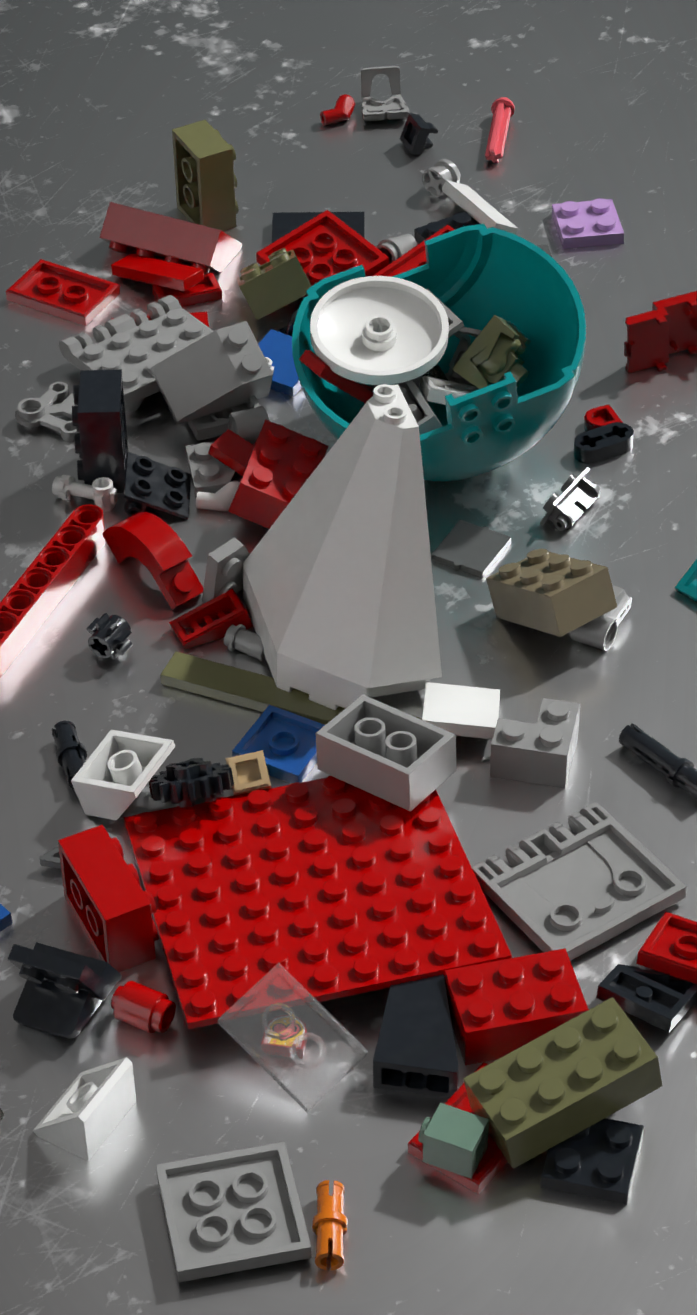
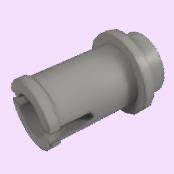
[224,624,266,661]

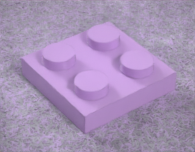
[552,198,624,249]

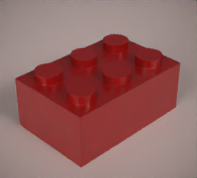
[228,419,329,529]
[58,824,159,972]
[445,948,589,1066]

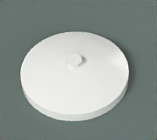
[310,276,449,385]

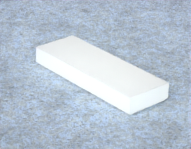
[442,180,518,235]

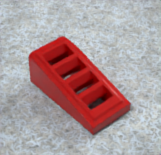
[169,588,253,650]

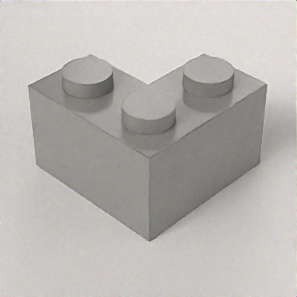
[490,698,580,788]

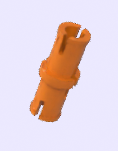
[312,1180,347,1270]

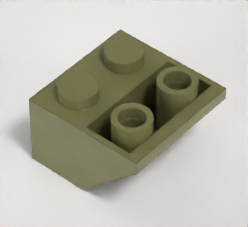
[237,248,311,320]

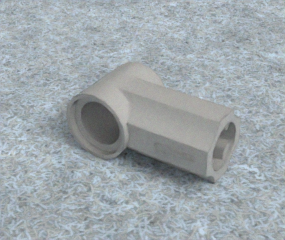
[570,585,632,651]

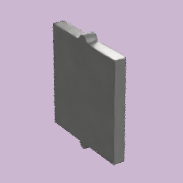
[431,520,511,578]

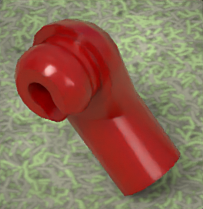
[320,94,355,126]

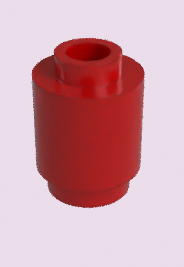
[111,981,176,1034]

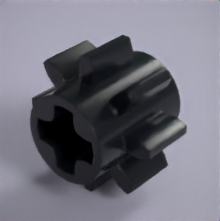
[87,613,133,660]

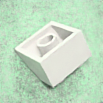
[71,729,176,820]

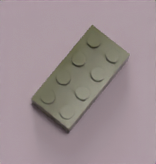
[463,997,663,1169]

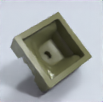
[452,315,532,389]

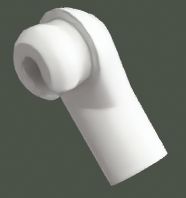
[196,481,239,511]

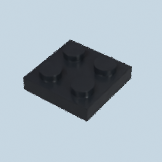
[541,1118,644,1205]

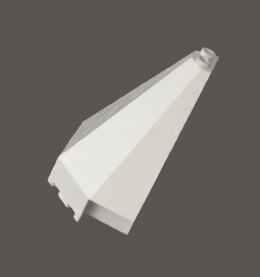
[243,384,442,710]

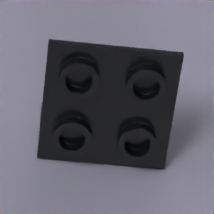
[124,452,191,520]

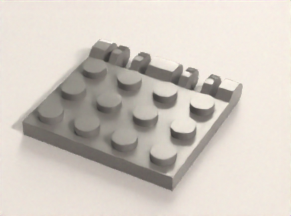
[59,295,213,406]
[471,802,687,961]

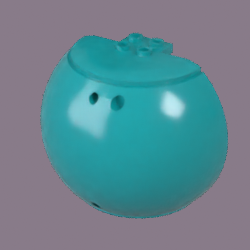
[292,224,586,481]

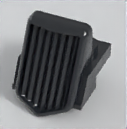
[8,942,122,1039]

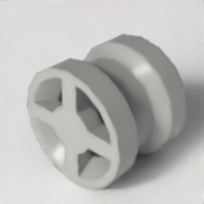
[422,159,460,197]

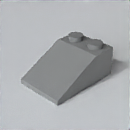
[151,321,273,425]

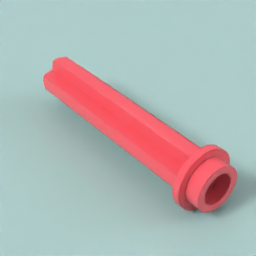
[485,97,515,163]

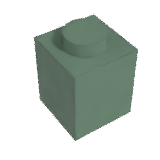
[418,1102,489,1179]

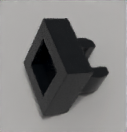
[400,113,438,155]

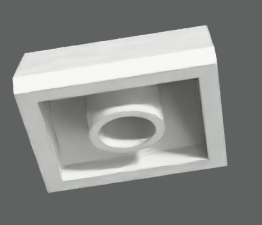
[33,1057,136,1161]

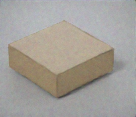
[225,750,271,796]

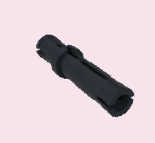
[619,723,697,799]

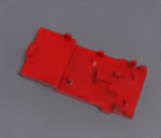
[624,291,697,374]

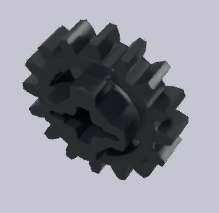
[149,758,234,808]

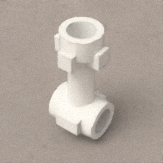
[52,474,118,512]

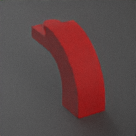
[102,512,204,610]

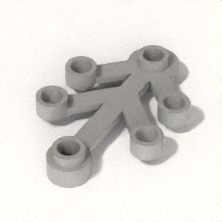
[15,382,143,442]

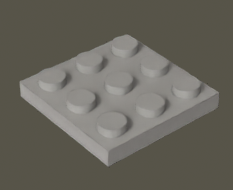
[156,1141,312,1282]

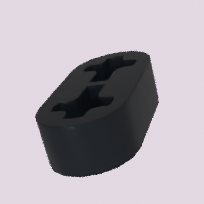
[574,422,634,464]

